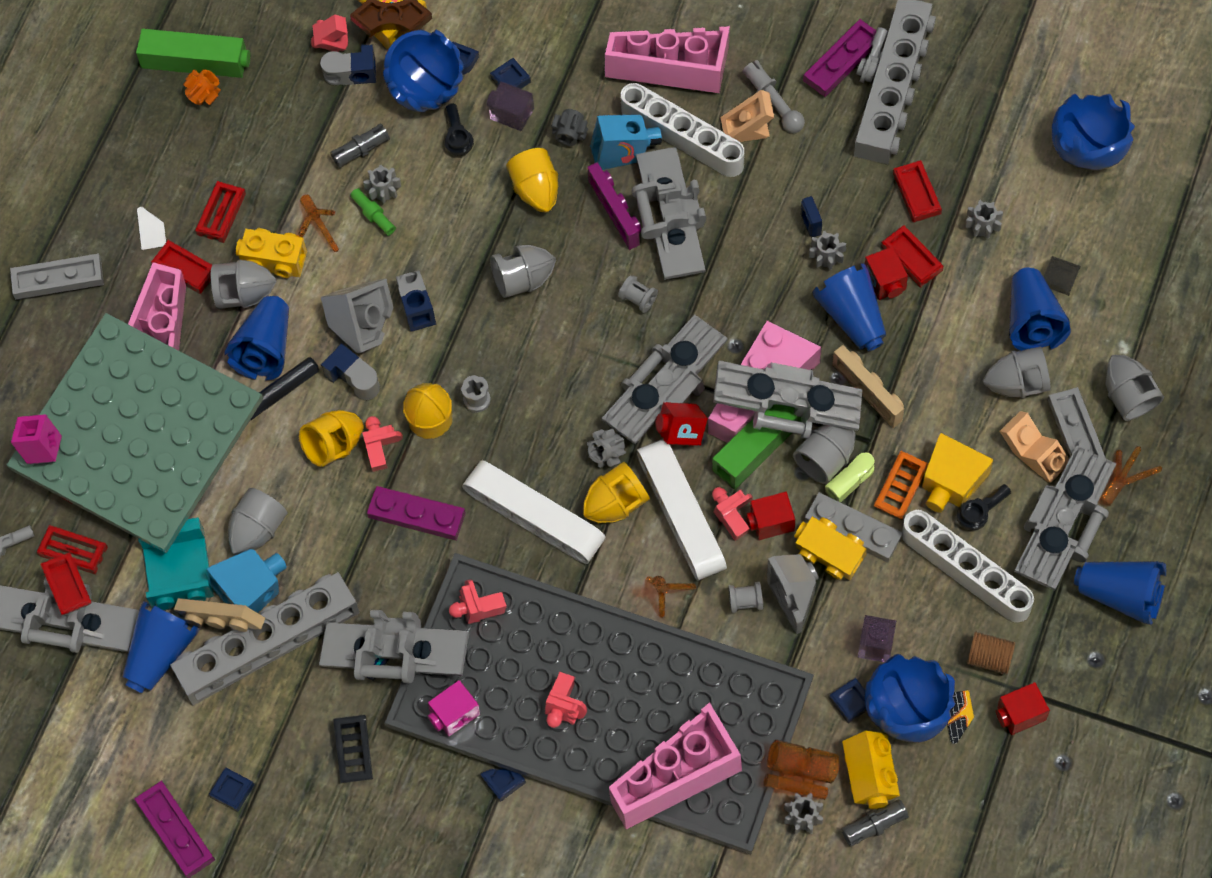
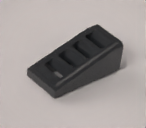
[333,715,373,783]

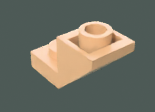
[1000,411,1069,483]

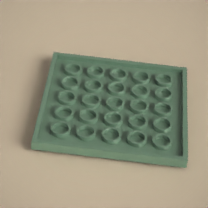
[7,313,264,553]

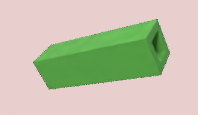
[136,29,251,78]
[712,404,802,489]

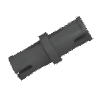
[330,123,390,168]
[841,799,909,847]

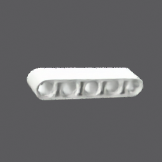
[621,83,744,177]
[636,439,727,581]
[462,460,606,564]
[902,510,1034,623]

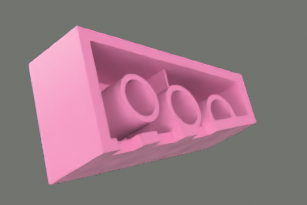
[605,26,730,93]
[128,263,186,351]
[708,321,821,443]
[609,702,742,829]

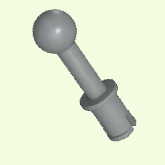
[742,60,805,133]

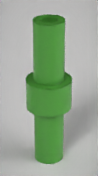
[350,188,396,236]

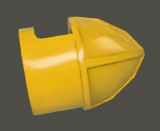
[506,148,558,212]
[403,383,453,439]
[299,410,364,467]
[583,462,650,523]

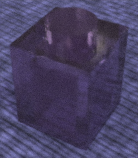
[487,82,534,131]
[858,615,897,662]

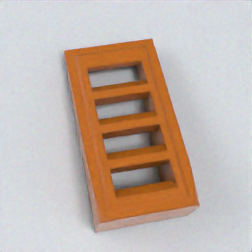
[874,451,929,520]

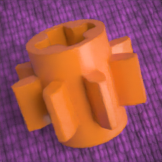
[183,69,221,105]

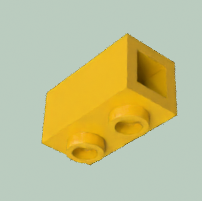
[236,228,307,278]
[794,516,867,580]
[842,730,900,809]

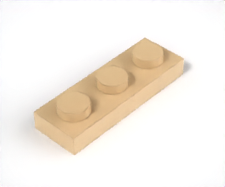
[833,345,904,428]
[174,598,265,632]

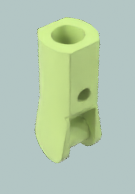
[825,452,875,502]

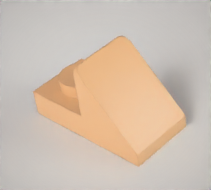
[720,90,774,142]

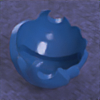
[383,30,464,112]
[1052,94,1135,170]
[865,654,955,743]

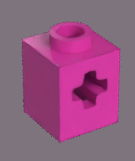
[11,414,62,464]
[428,680,480,737]

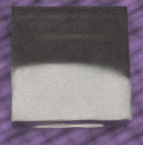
[1044,256,1081,296]

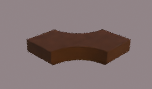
[350,0,432,37]

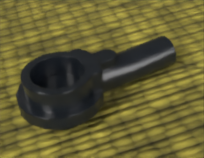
[445,103,474,156]
[957,484,1011,531]

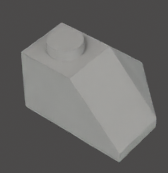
[321,279,394,353]
[767,554,818,634]

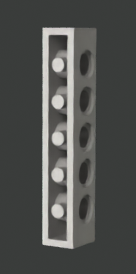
[854,0,936,165]
[170,572,360,705]

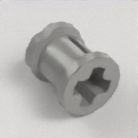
[618,275,658,313]
[461,375,491,413]
[728,582,763,613]

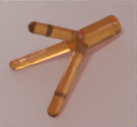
[298,195,339,252]
[1100,446,1162,506]
[646,576,696,617]

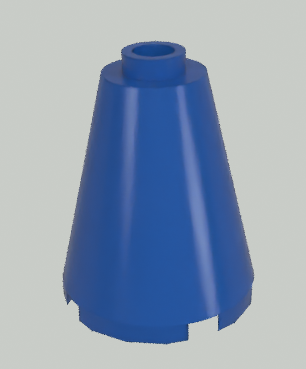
[812,263,886,352]
[1009,267,1071,351]
[224,296,289,381]
[1074,561,1166,625]
[122,601,200,693]

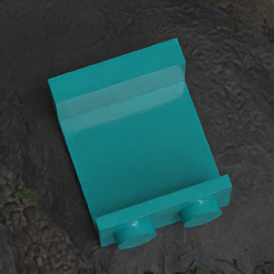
[138,517,214,610]

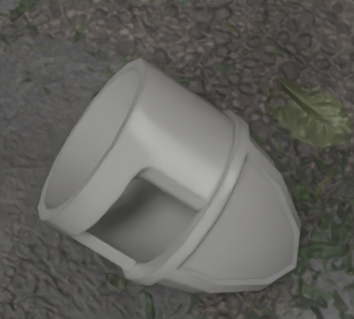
[490,245,556,298]
[211,260,277,309]
[983,346,1051,399]
[1106,355,1164,421]
[793,425,856,484]
[228,488,288,554]

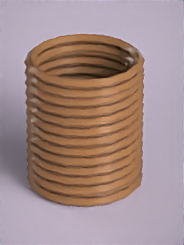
[967,631,1015,675]

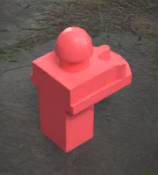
[310,14,348,52]
[362,416,403,472]
[712,487,753,541]
[449,579,507,624]
[545,672,587,728]

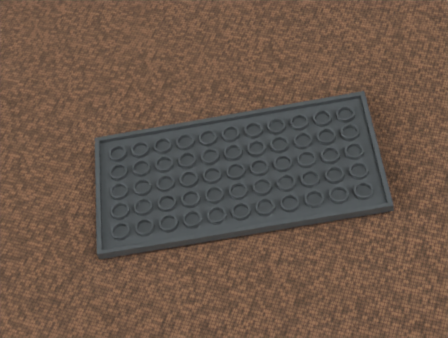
[385,553,814,855]

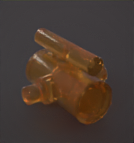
[763,740,840,800]

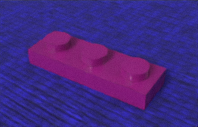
[803,19,876,97]
[587,162,641,250]
[367,486,466,541]
[134,780,215,878]

